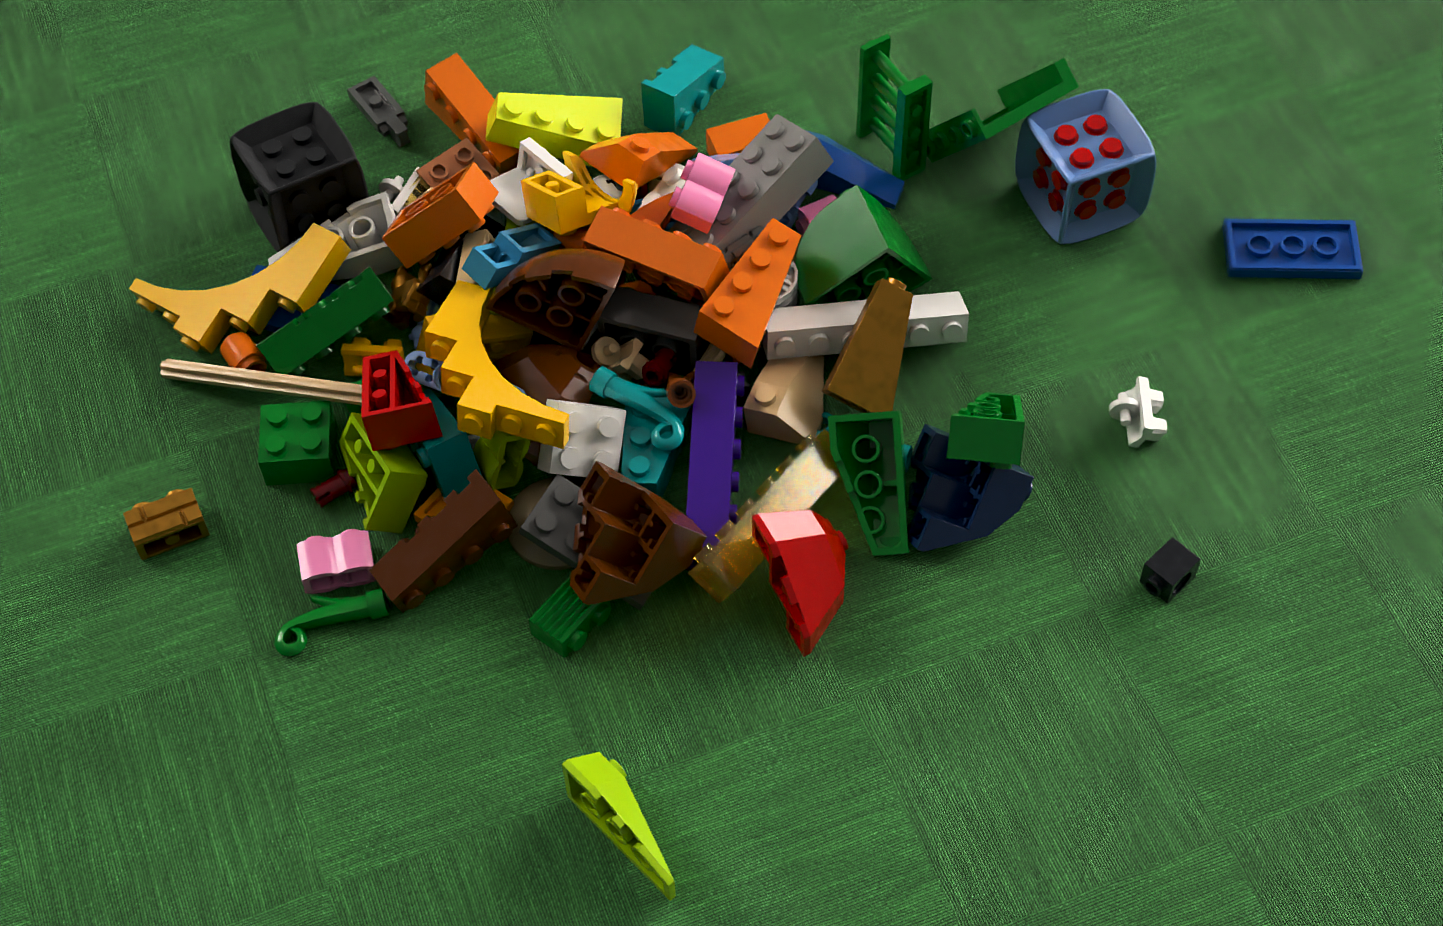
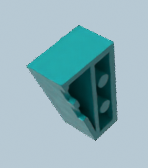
[641,44,726,135]
[407,388,482,499]
[621,397,693,498]

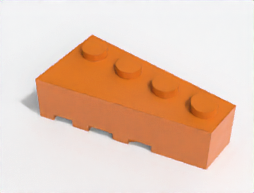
[424,53,519,175]
[583,206,730,303]
[693,218,801,369]

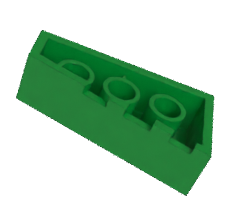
[256,266,394,376]
[947,392,1025,469]

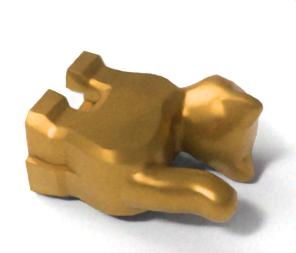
[382,263,432,330]

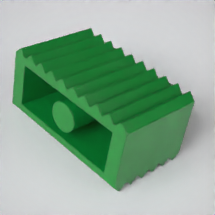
[528,575,611,658]

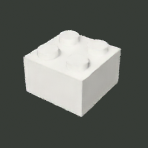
[538,399,626,477]

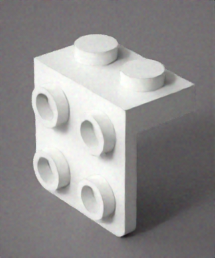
[489,137,573,226]

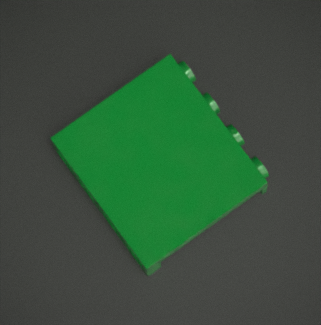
[927,58,1079,163]

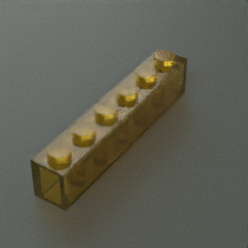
[688,429,840,604]

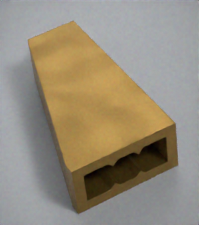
[821,277,913,413]

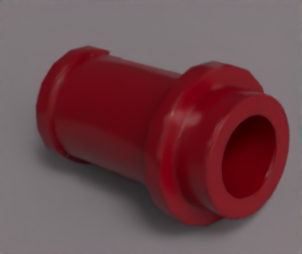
[642,348,677,386]
[310,468,357,508]

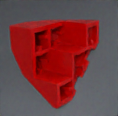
[752,509,848,657]

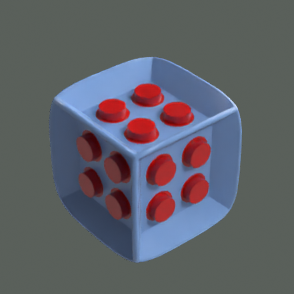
[1015,89,1156,244]

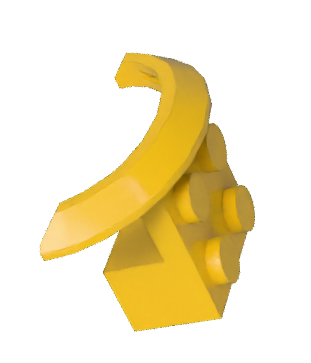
[521,151,638,236]

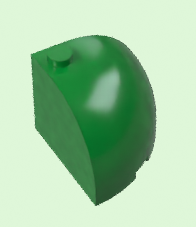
[796,185,933,305]

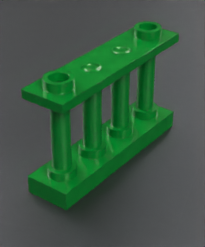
[856,34,933,181]

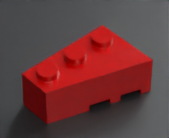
[361,350,443,451]

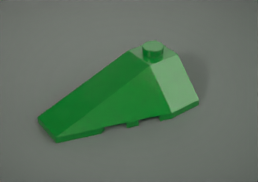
[828,411,909,556]

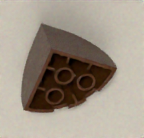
[486,248,625,352]

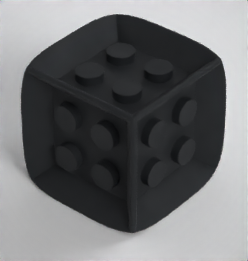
[230,102,369,252]

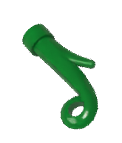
[274,588,390,656]

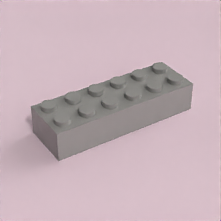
[668,114,834,304]

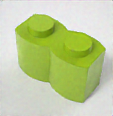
[473,430,530,490]

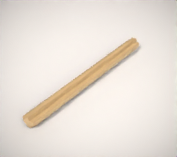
[160,359,362,405]

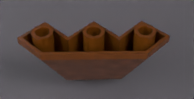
[492,344,601,467]

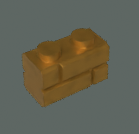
[123,488,210,560]

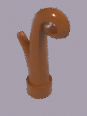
[639,371,696,408]

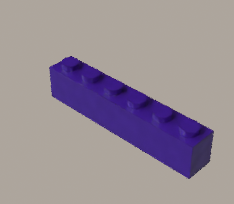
[685,361,745,571]

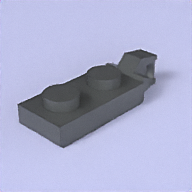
[347,76,411,147]

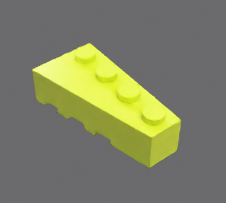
[485,92,623,167]

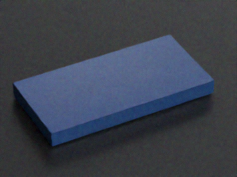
[1222,219,1363,279]

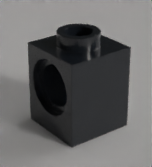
[1139,537,1201,604]

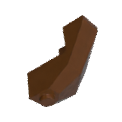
[570,461,707,605]

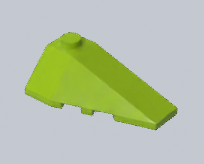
[562,752,676,901]

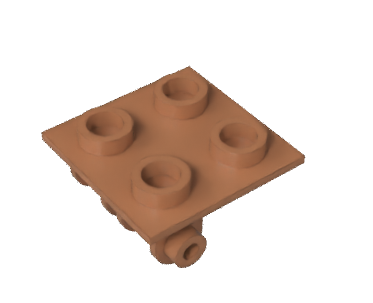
[416,138,500,188]

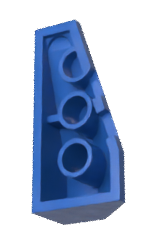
[806,130,905,209]

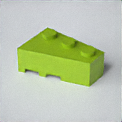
[339,412,428,533]

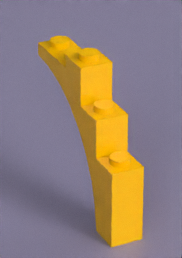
[129,223,351,354]
[425,280,569,449]

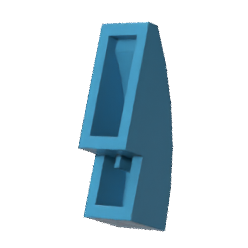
[461,223,562,290]

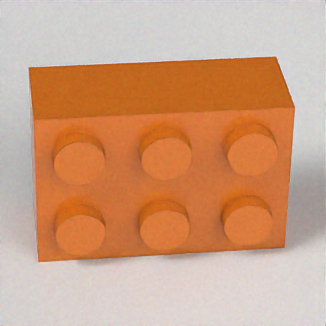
[382,162,499,269]

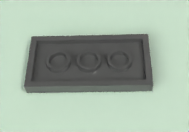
[518,474,652,611]

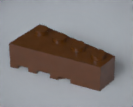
[369,469,518,613]

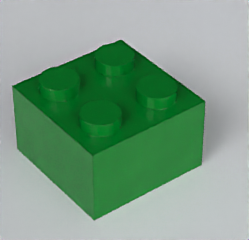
[258,400,337,486]

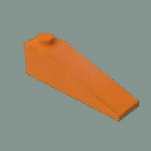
[579,132,698,188]

